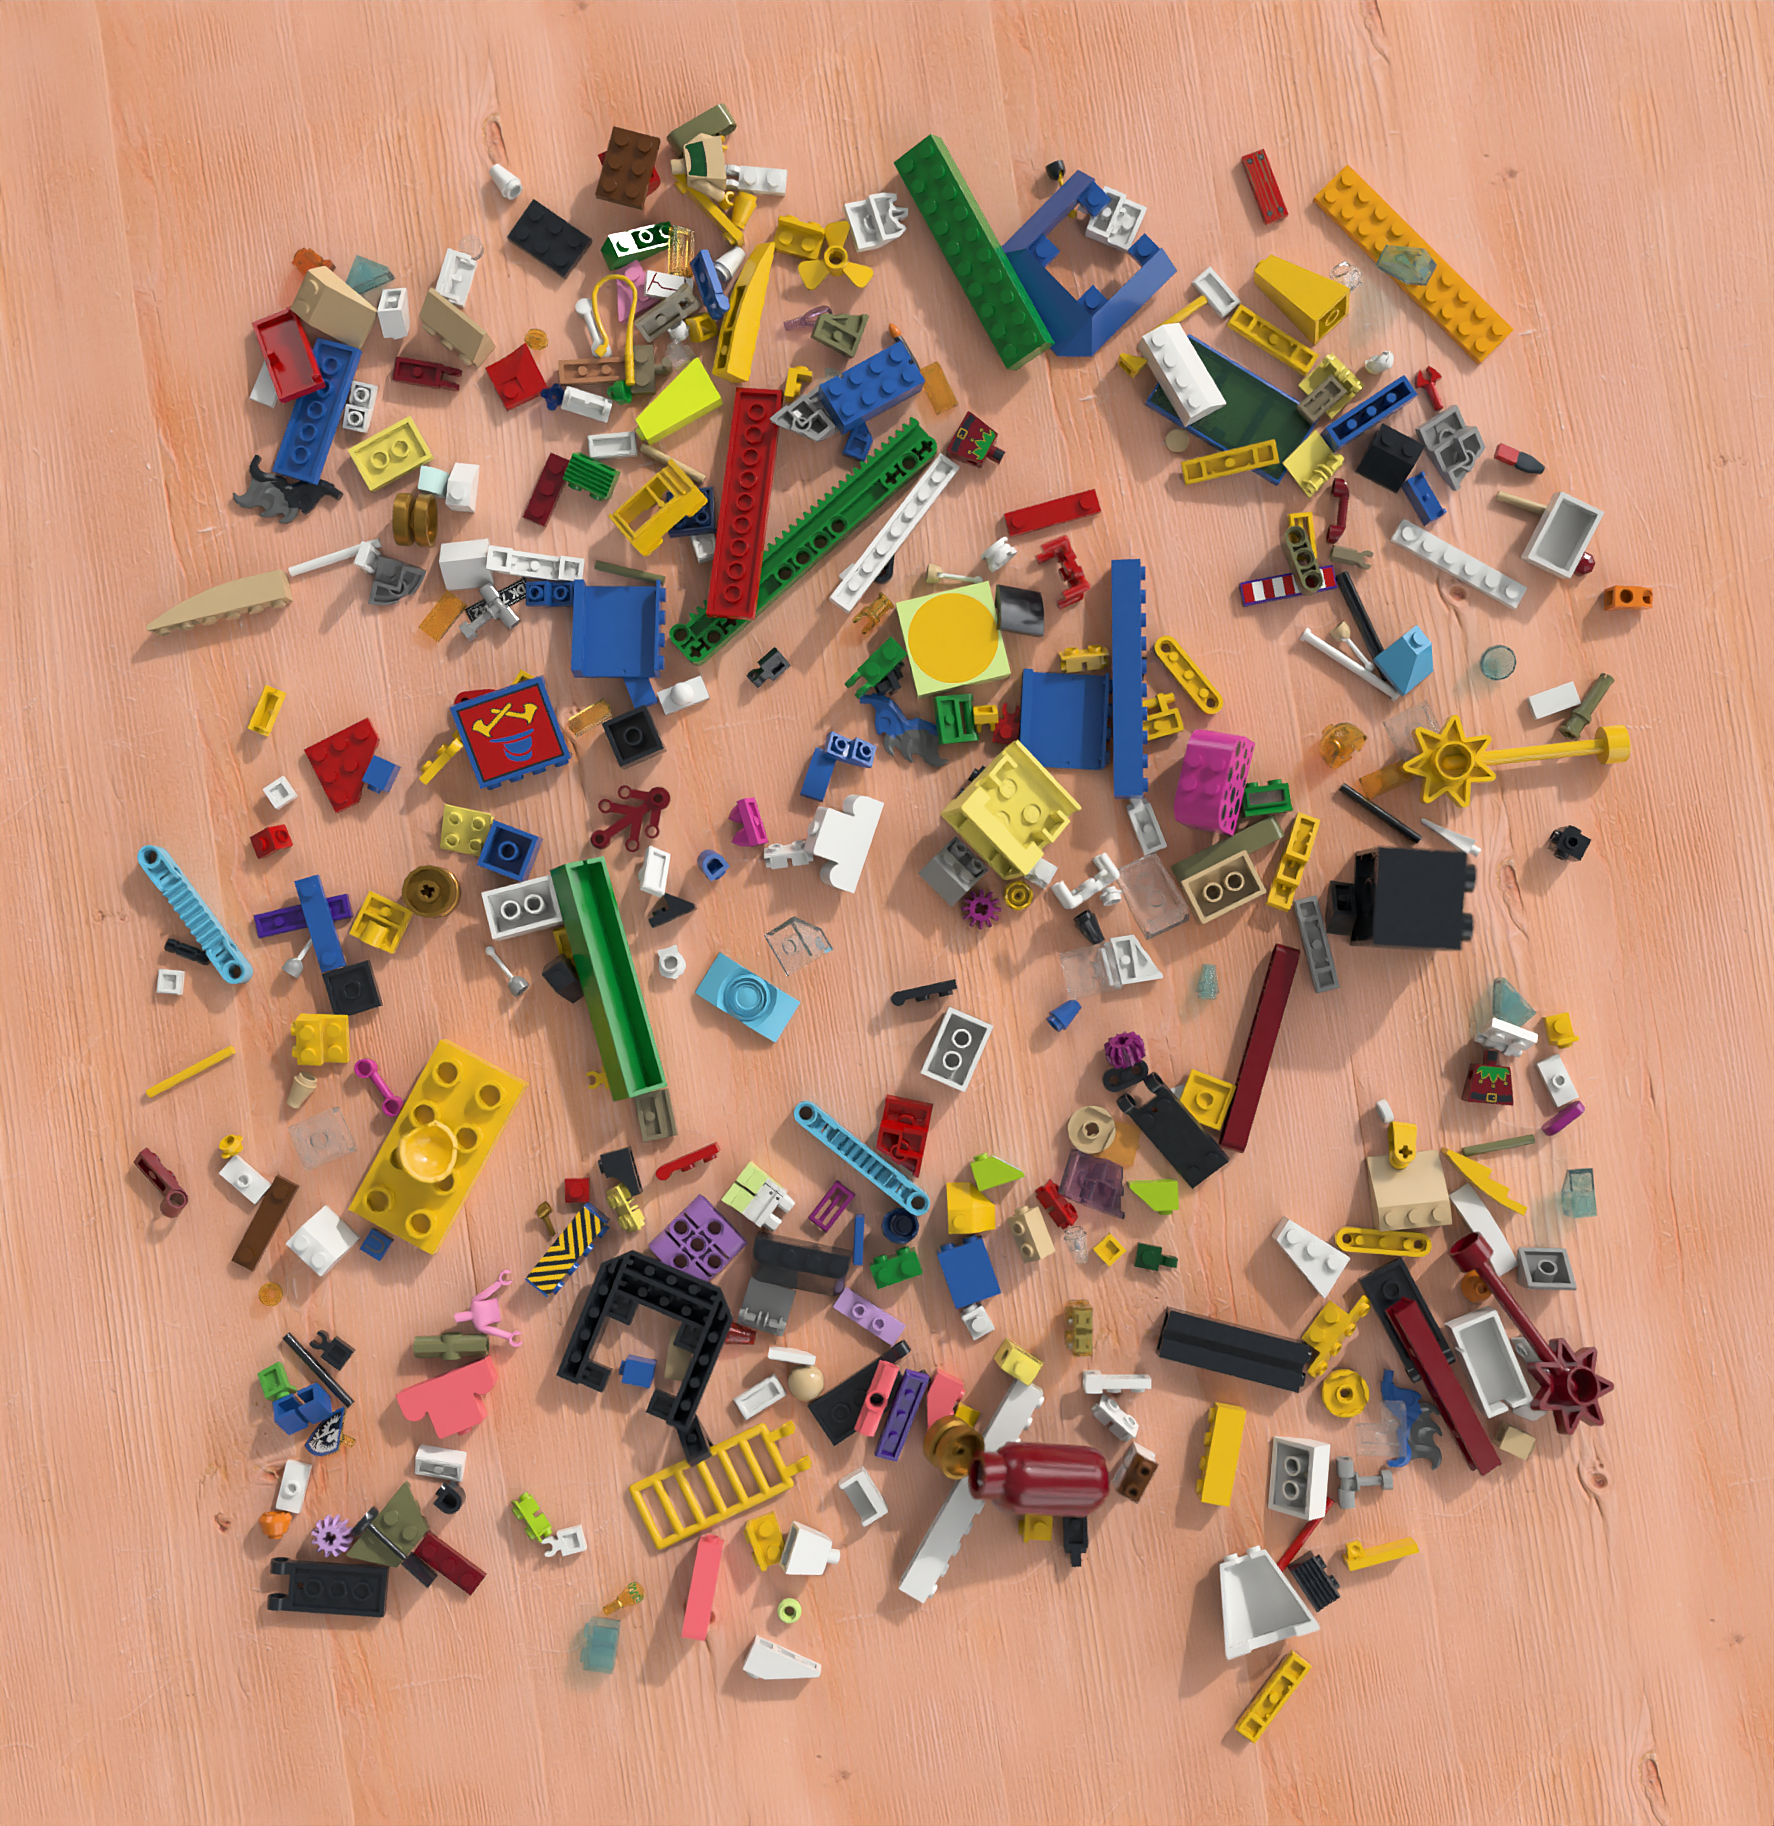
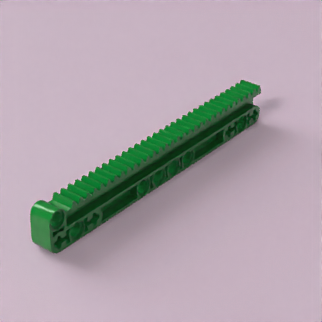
[669,417,937,666]

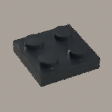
[322,960,383,1016]

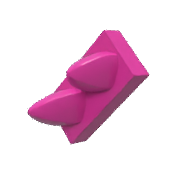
[728,798,769,847]

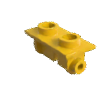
[1058,645,1109,673]
[247,684,287,737]

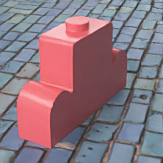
[396,1354,498,1439]

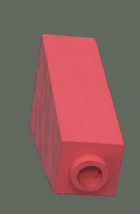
[681,1534,724,1641]

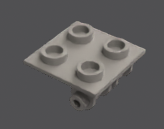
[737,1277,796,1337]

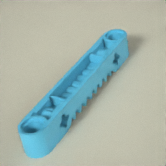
[137,845,253,984]
[794,1100,930,1216]

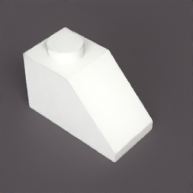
[377,288,410,339]
[446,463,480,513]

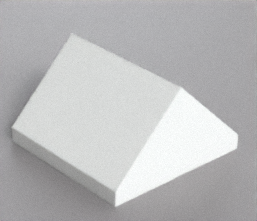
[439,538,495,591]

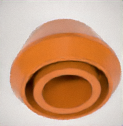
[1461,1270,1492,1303]
[258,1510,292,1539]

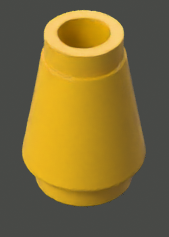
[731,191,757,230]

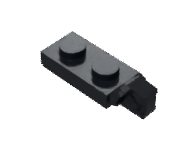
[1062,1516,1088,1567]

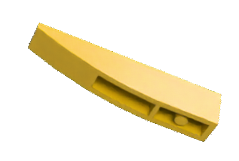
[712,242,775,383]

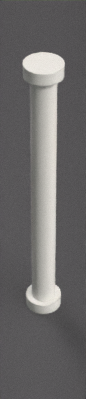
[1299,628,1400,702]

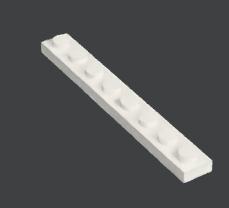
[829,453,960,614]

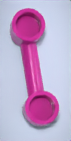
[354,1058,404,1117]

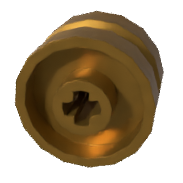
[392,493,438,548]
[402,865,462,918]
[922,1415,985,1480]

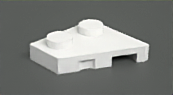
[1109,935,1163,985]

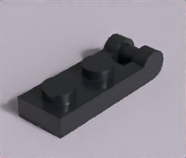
[891,979,957,1006]

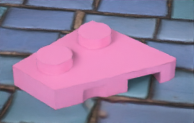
[616,259,660,325]

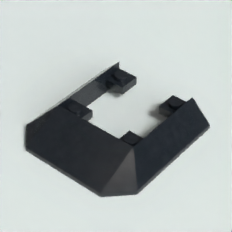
[556,1250,734,1433]

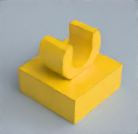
[973,705,998,732]

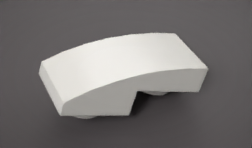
[342,381,378,433]

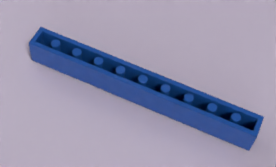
[1111,559,1148,799]

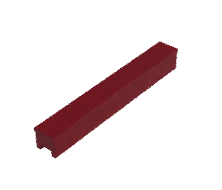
[1385,1297,1502,1476]

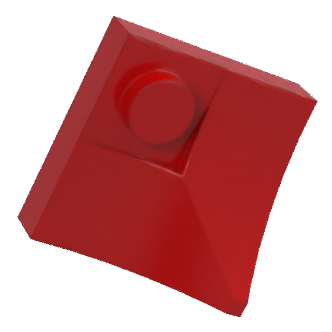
[485,343,549,411]

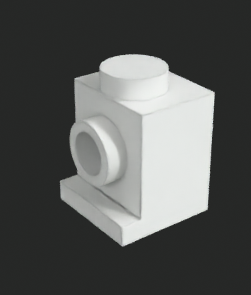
[1024,858,1058,889]

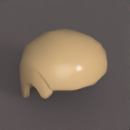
[788,1364,824,1401]

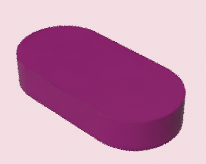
[1541,1100,1585,1136]

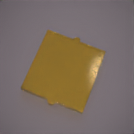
[568,698,612,738]
[1092,1121,1141,1166]

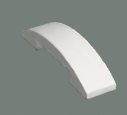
[486,545,584,582]
[1448,1183,1518,1277]

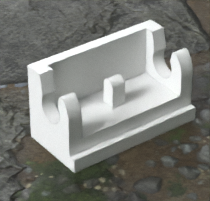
[435,248,478,308]

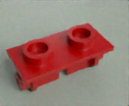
[1035,1178,1078,1230]

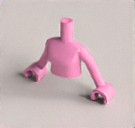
[454,1269,523,1347]

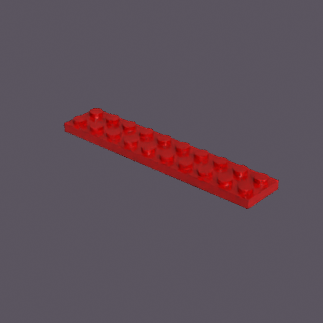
[706,387,784,620]

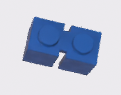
[273,1382,333,1435]

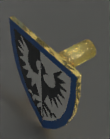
[304,1406,356,1457]

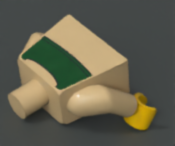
[670,133,734,210]

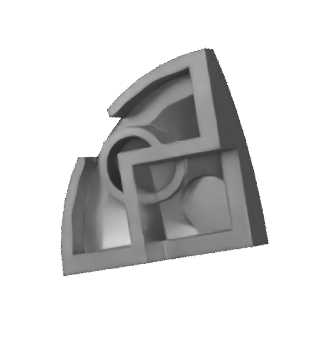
[368,555,427,605]

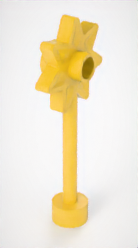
[1399,715,1630,809]

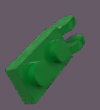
[844,636,908,699]

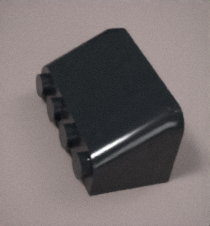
[751,1231,852,1296]

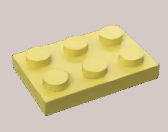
[348,416,434,493]

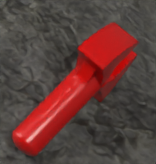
[1415,366,1444,411]

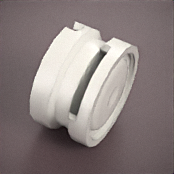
[980,537,1018,573]

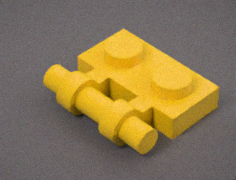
[1143,693,1184,741]

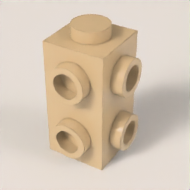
[1007,1205,1055,1263]

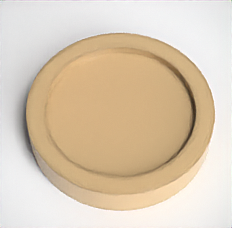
[1165,429,1189,453]

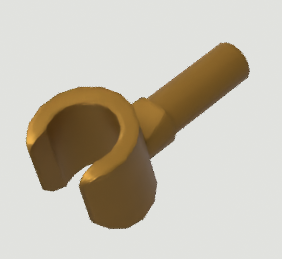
[537,1201,556,1236]

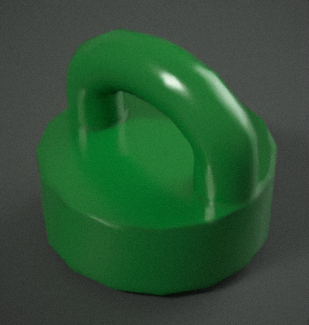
[607,380,632,405]

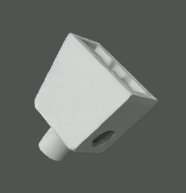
[779,1521,840,1575]

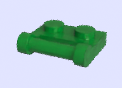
[932,693,980,745]

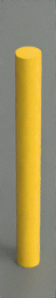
[146,1045,236,1098]

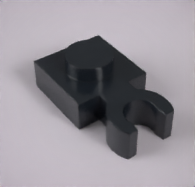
[309,1330,356,1371]

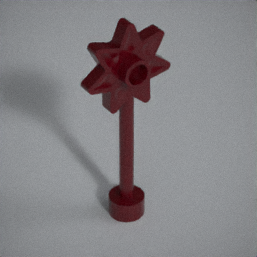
[1448,1231,1614,1435]

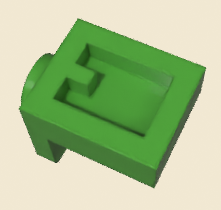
[257,1362,297,1402]

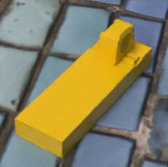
[1342,1537,1420,1571]

